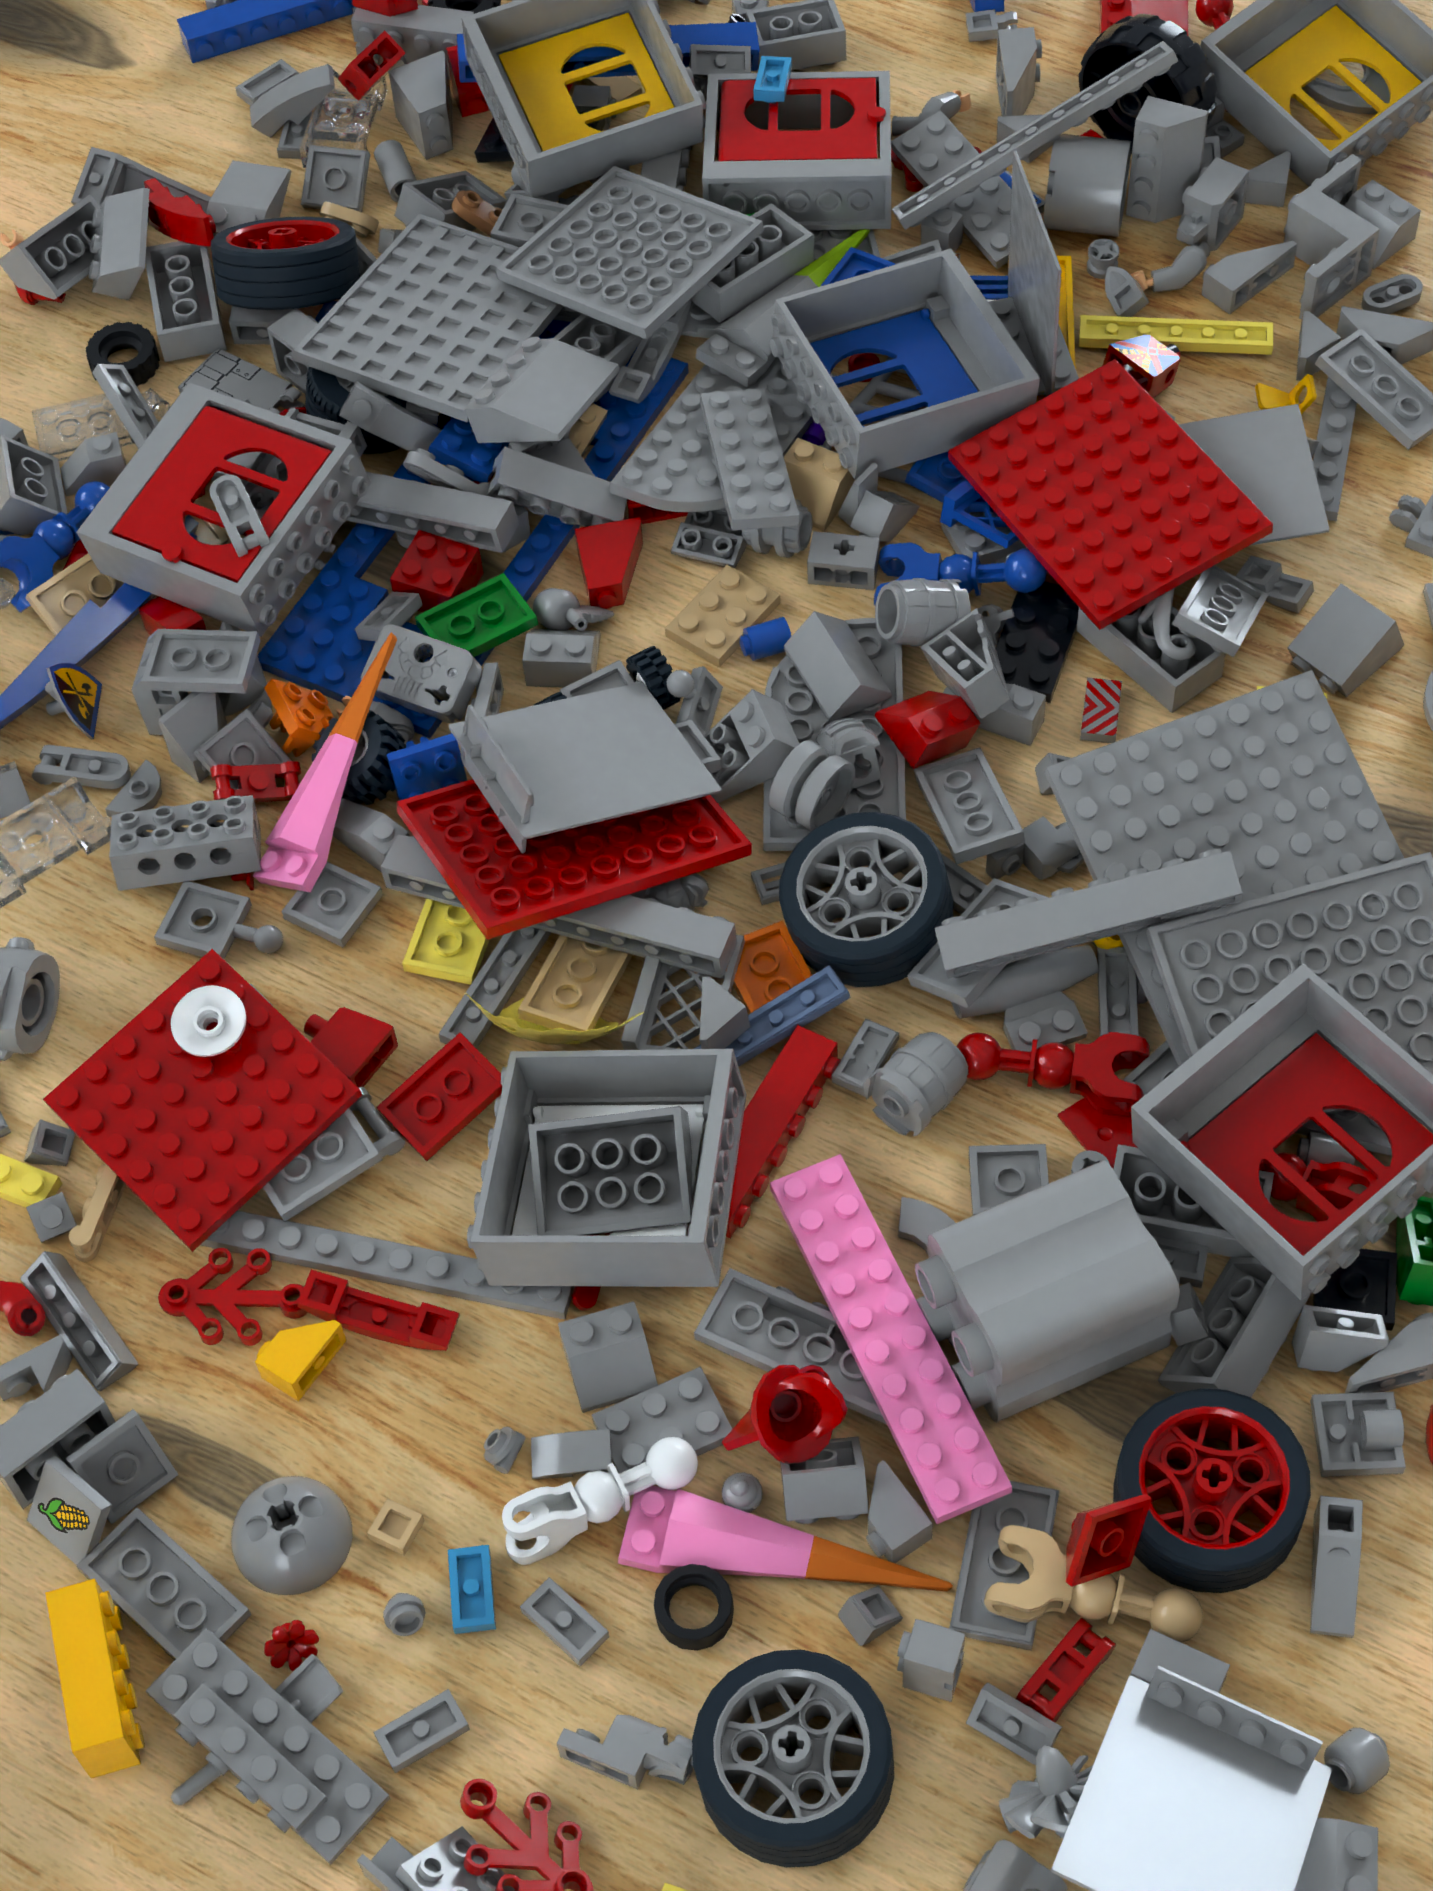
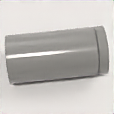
[374,140,417,203]

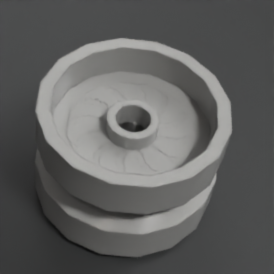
[769,740,855,831]

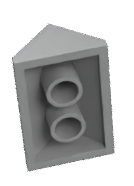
[784,611,892,722]

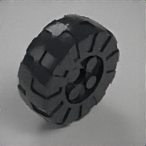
[1078,14,1218,154]

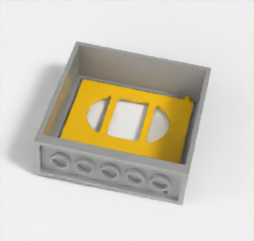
[462,0,706,198]
[1200,0,1433,186]

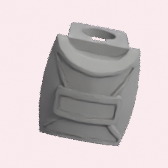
[816,718,881,789]

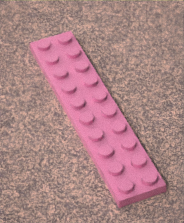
[770,1154,1012,1524]

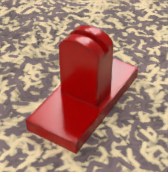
[231,872,254,891]

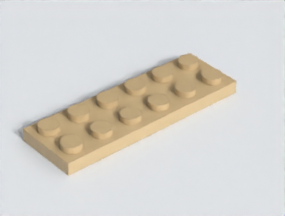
[26,499,229,636]

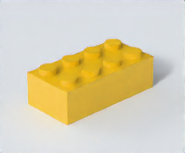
[45,1579,145,1779]

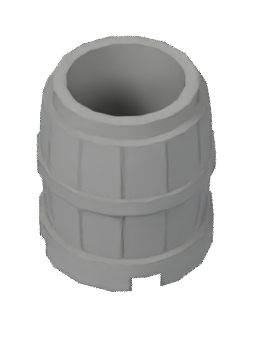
[875,578,971,646]
[863,1032,968,1136]

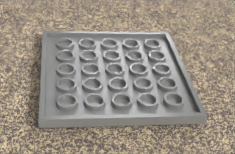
[496,166,764,340]

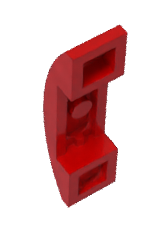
[297,1269,460,1351]

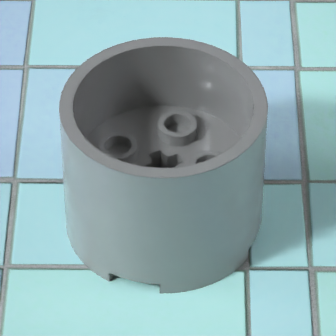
[1044,134,1132,237]

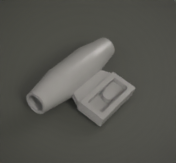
[951,945,1098,1052]

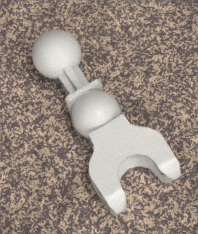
[502,1437,698,1565]

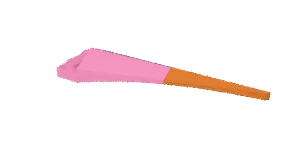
[253,632,397,893]
[618,1486,953,1592]

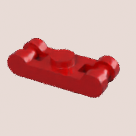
[210,761,301,803]
[1016,1618,1116,1722]

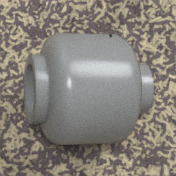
[1324,1728,1390,1794]

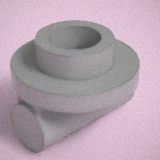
[484,1426,526,1474]

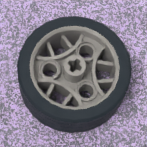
[779,812,953,987]
[692,1649,895,1867]

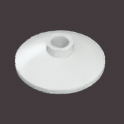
[171,985,247,1057]

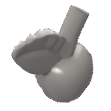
[533,588,614,631]

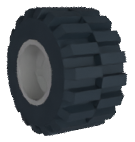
[312,710,406,805]

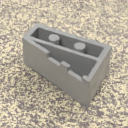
[921,608,1010,719]

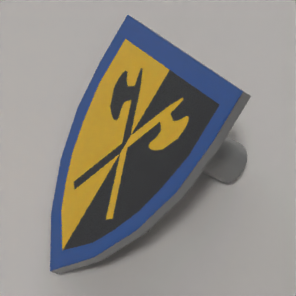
[45,663,102,740]

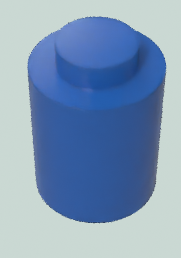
[739,617,792,661]

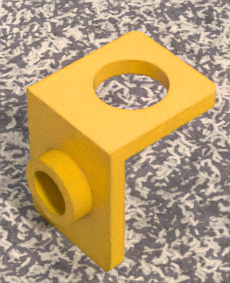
[1255,374,1317,414]

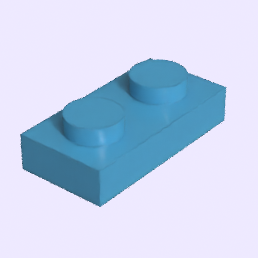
[753,56,792,103]
[448,1545,496,1634]

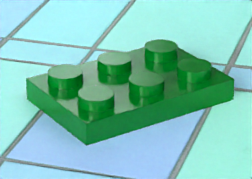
[415,573,538,657]

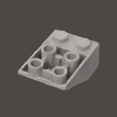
[704,689,799,803]

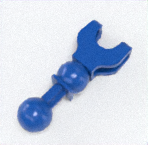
[0,481,110,613]
[874,542,1047,606]

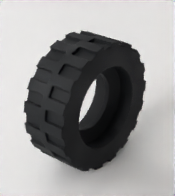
[86,322,160,386]

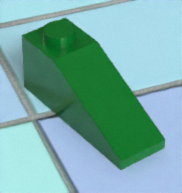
[1395,1196,1433,1306]

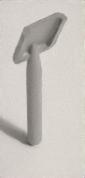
[171,1654,343,1805]

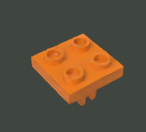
[264,678,335,757]

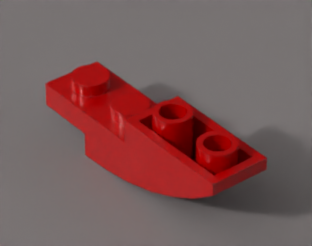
[144,178,216,247]

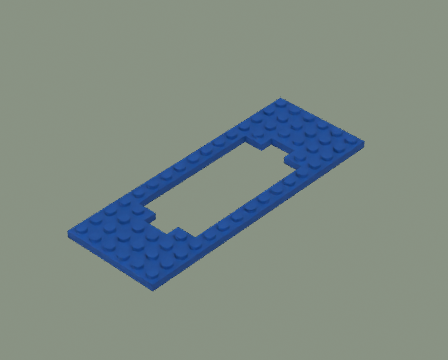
[258,320,689,738]

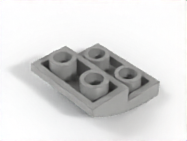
[671,508,747,569]

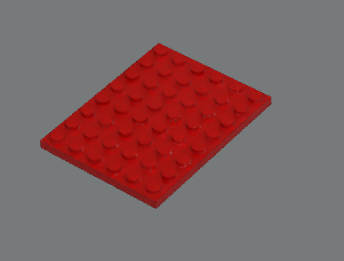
[948,359,1273,630]
[397,779,752,940]

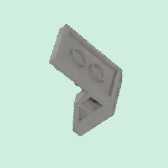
[131,629,261,735]

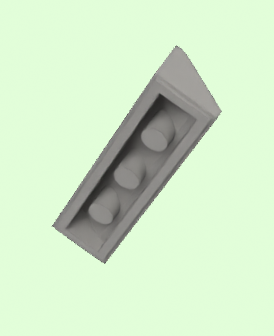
[20,1251,138,1391]

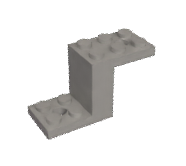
[1284,154,1380,320]

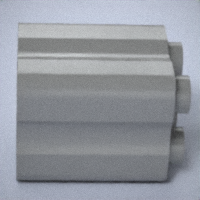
[915,1160,1180,1423]

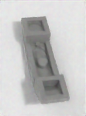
[609,300,691,403]

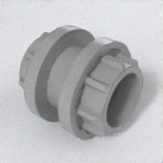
[742,499,812,558]

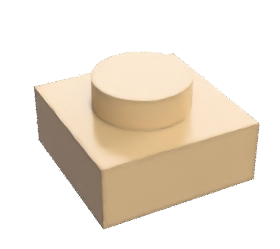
[367,1498,424,1556]

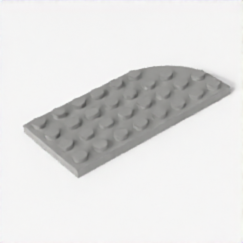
[610,357,837,512]

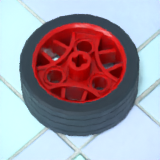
[211,217,360,310]
[1113,1388,1311,1593]

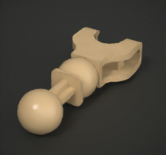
[984,1525,1203,1643]

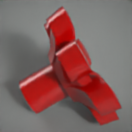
[264,1620,319,1671]

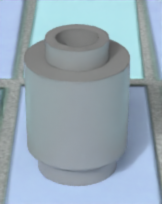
[1297,1131,1355,1167]

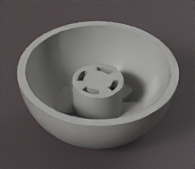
[231,1476,352,1595]

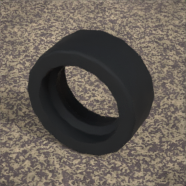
[654,1564,734,1651]

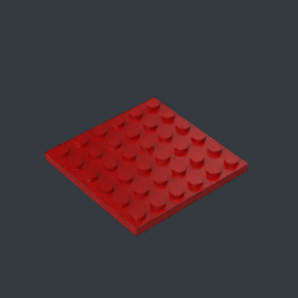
[43,949,363,1252]

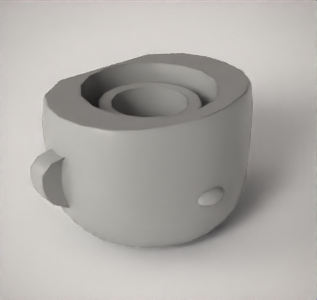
[0,937,60,1061]

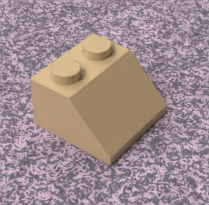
[784,438,855,531]

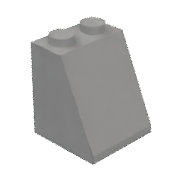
[388,50,453,160]
[1287,584,1404,697]

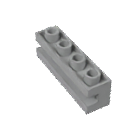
[487,447,627,527]

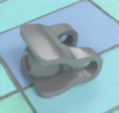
[963,1840,1067,1891]

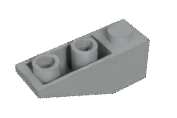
[1310,1496,1363,1638]

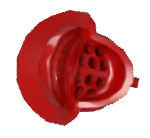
[722,1365,848,1464]

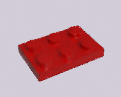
[376,1032,502,1162]

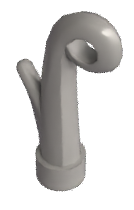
[1138,587,1196,661]

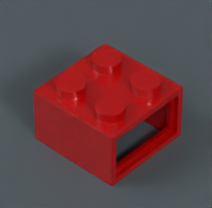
[390,530,484,612]

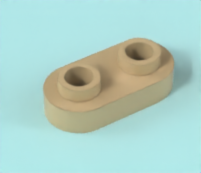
[319,202,379,238]

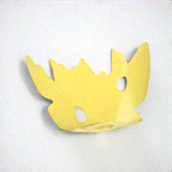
[465,993,644,1045]

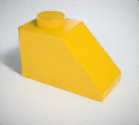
[255,1320,347,1402]

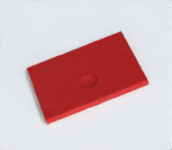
[1057,1097,1138,1169]

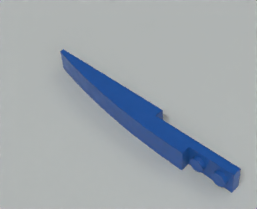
[0,515,199,729]

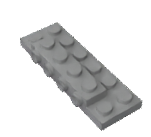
[694,1268,887,1425]
[146,1628,390,1865]

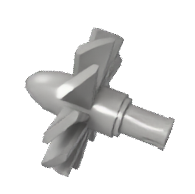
[999,1745,1093,1839]

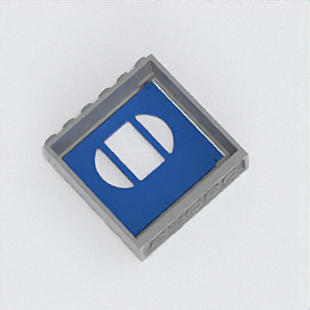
[770,249,1040,480]

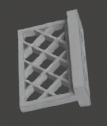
[621,935,745,1050]

